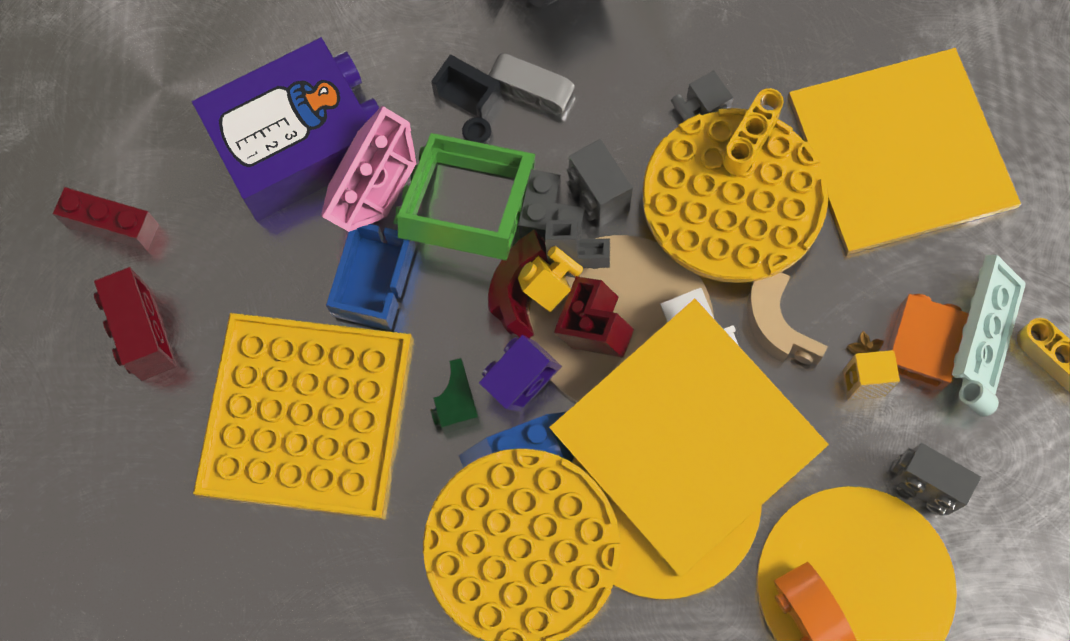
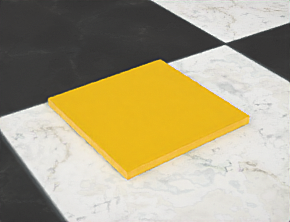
[788,48,1021,255]
[549,298,829,577]

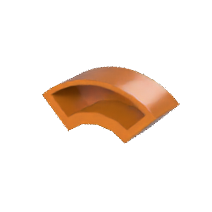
[774,561,857,641]

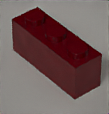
[53,187,159,251]

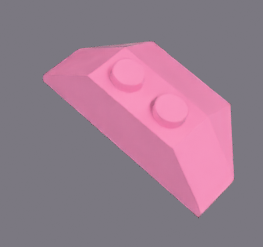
[321,106,416,232]

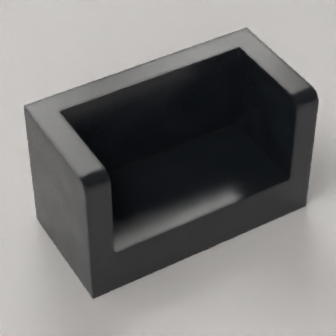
[431,54,501,119]

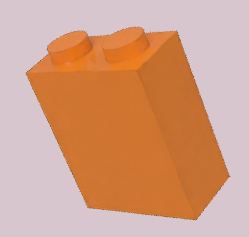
[887,294,969,390]

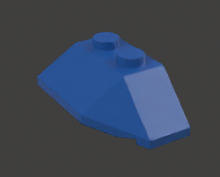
[458,411,575,468]

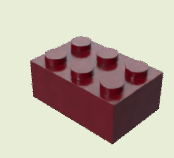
[94,267,177,381]

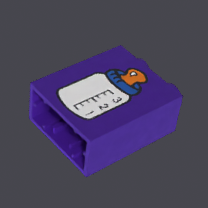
[191,37,379,222]

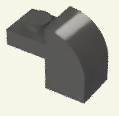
[545,220,610,278]

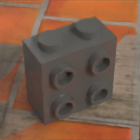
[890,442,981,515]

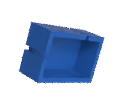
[326,224,416,330]

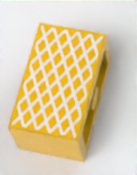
[843,350,900,400]

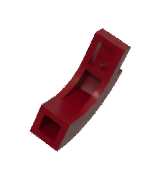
[488,230,549,338]

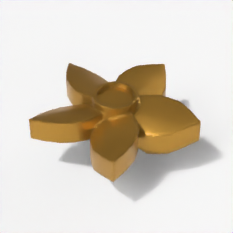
[847,331,884,353]

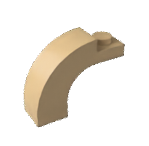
[747,272,828,365]

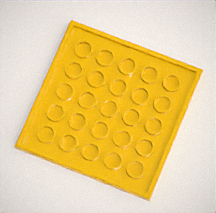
[193,313,412,520]

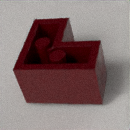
[554,276,634,358]

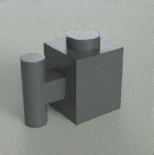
[671,71,734,121]

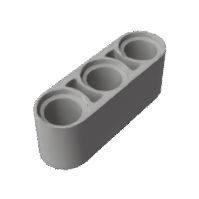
[488,53,575,114]

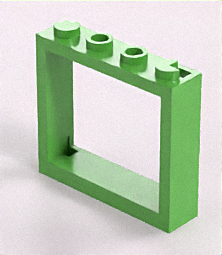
[393,133,536,261]

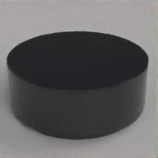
[462,117,492,144]

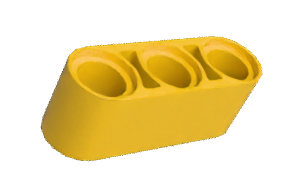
[723,88,784,175]
[1017,318,1070,393]

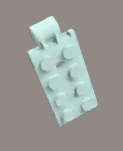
[952,255,1026,416]

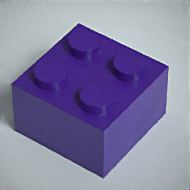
[479,335,562,412]

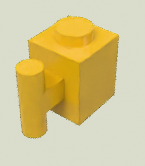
[518,246,583,312]

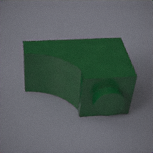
[430,358,480,434]

